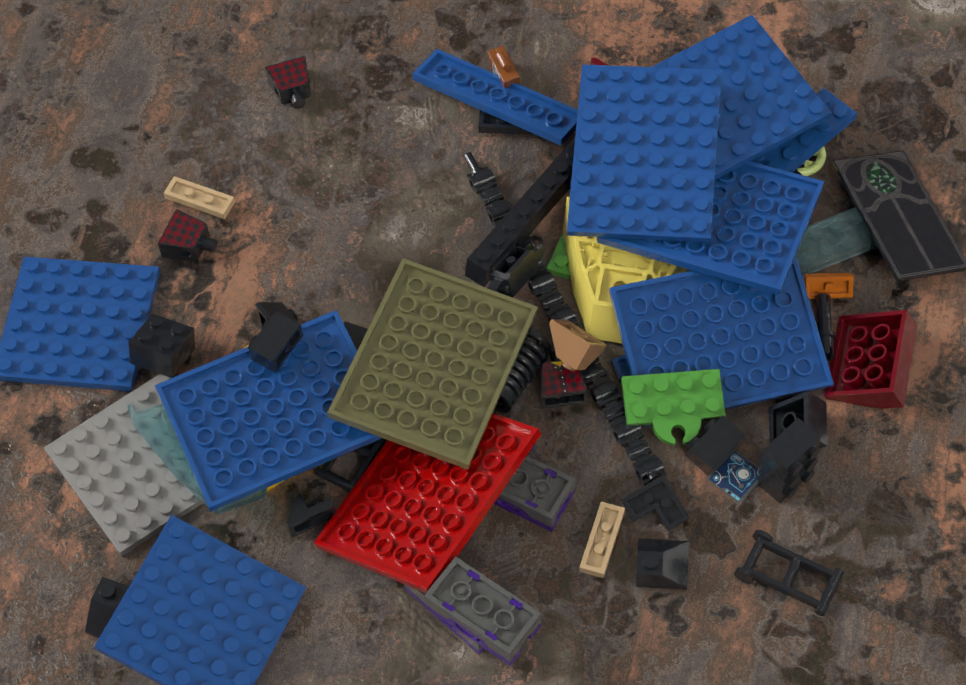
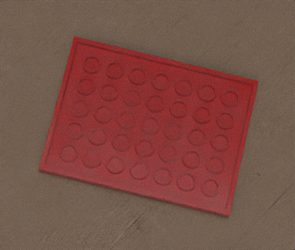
[313,414,541,593]

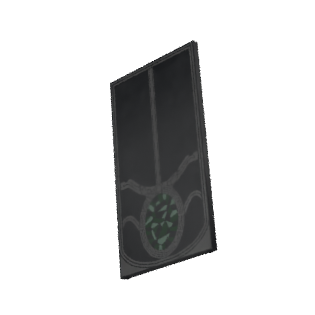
[832,151,966,282]

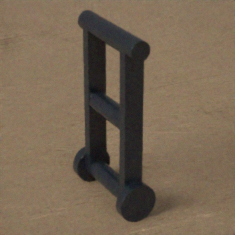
[314,438,387,492]
[734,530,844,616]

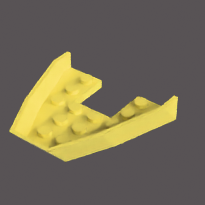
[563,196,687,344]

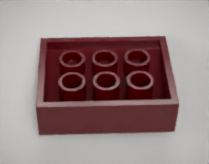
[824,310,917,409]

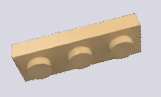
[164,176,235,219]
[579,501,625,578]

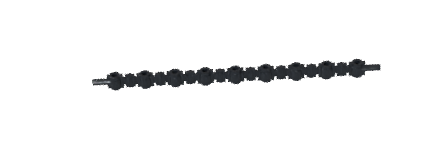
[464,152,667,486]

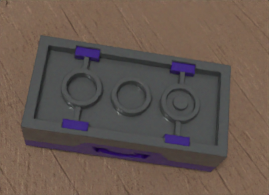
[494,456,575,532]
[424,557,542,666]

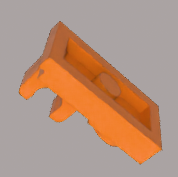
[804,273,854,299]

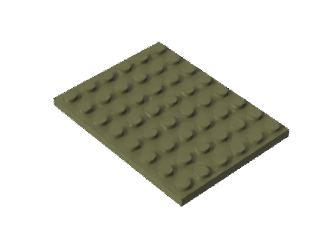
[327,258,538,470]

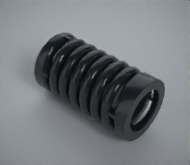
[494,328,552,413]

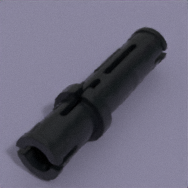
[815,293,835,361]

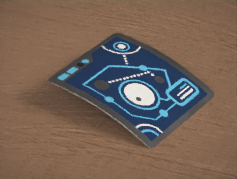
[706,449,760,504]

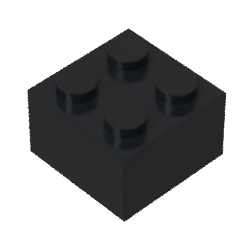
[129,314,195,378]

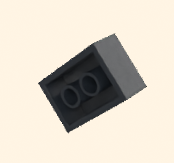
[757,418,821,503]

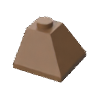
[549,319,607,372]

